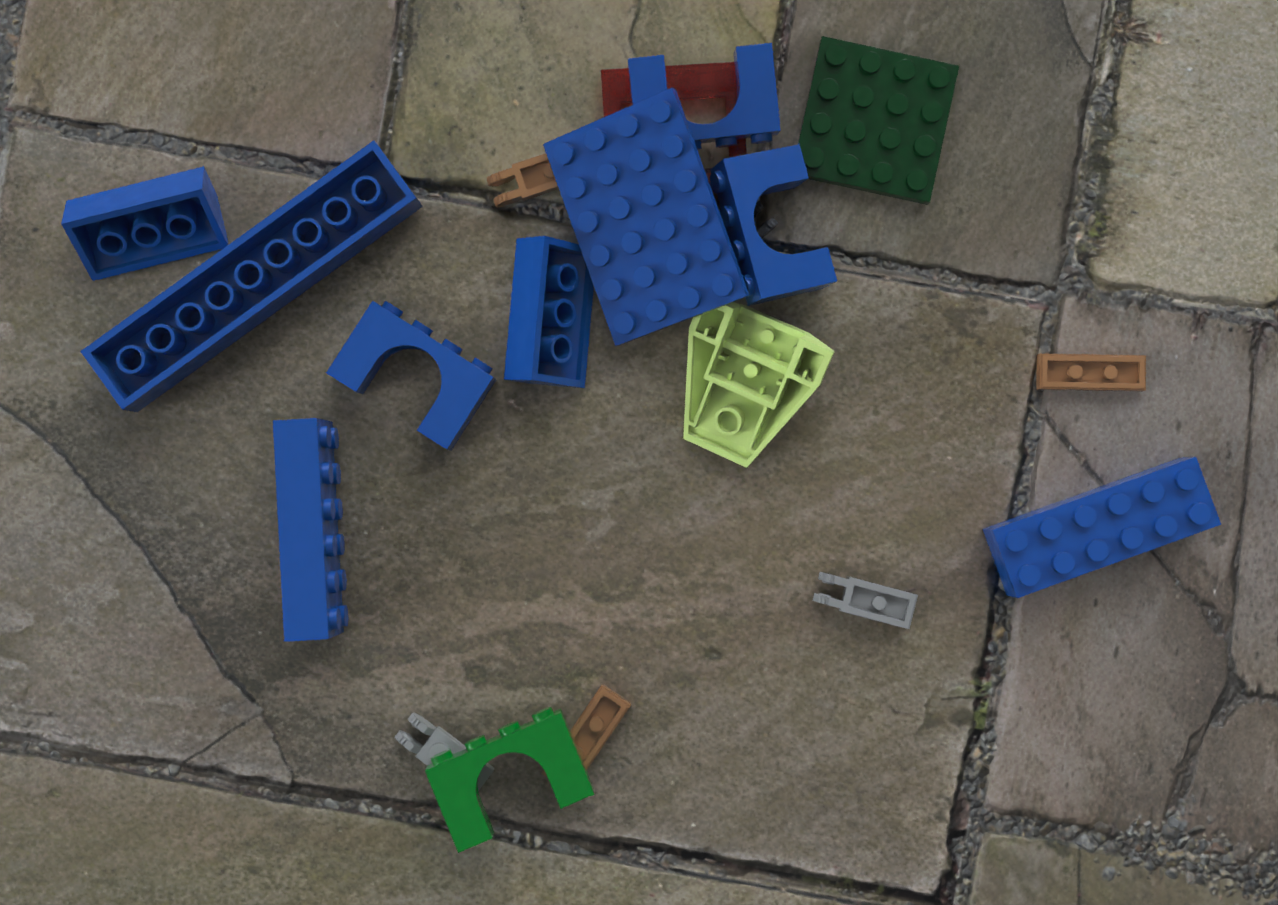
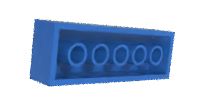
[273,418,349,642]
[982,457,1221,598]

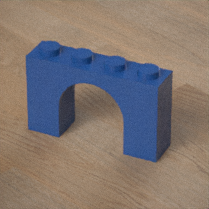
[628,43,781,150]
[710,144,837,306]
[326,300,496,451]

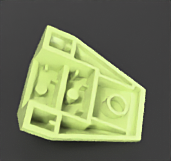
[683,302,835,468]

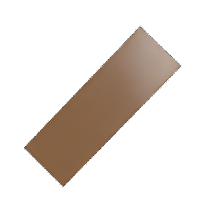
[1036,353,1146,392]
[541,684,631,778]

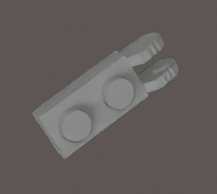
[812,572,918,629]
[395,712,495,791]

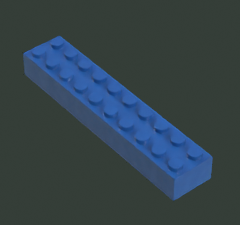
[80,140,423,412]

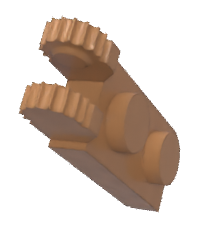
[487,153,559,207]

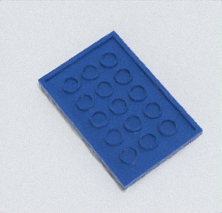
[543,88,750,346]

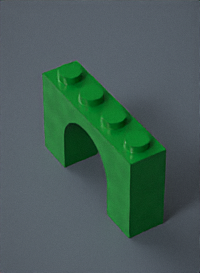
[425,707,594,853]

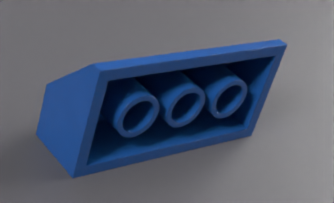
[61,166,229,281]
[504,236,594,388]

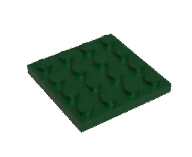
[798,36,959,205]

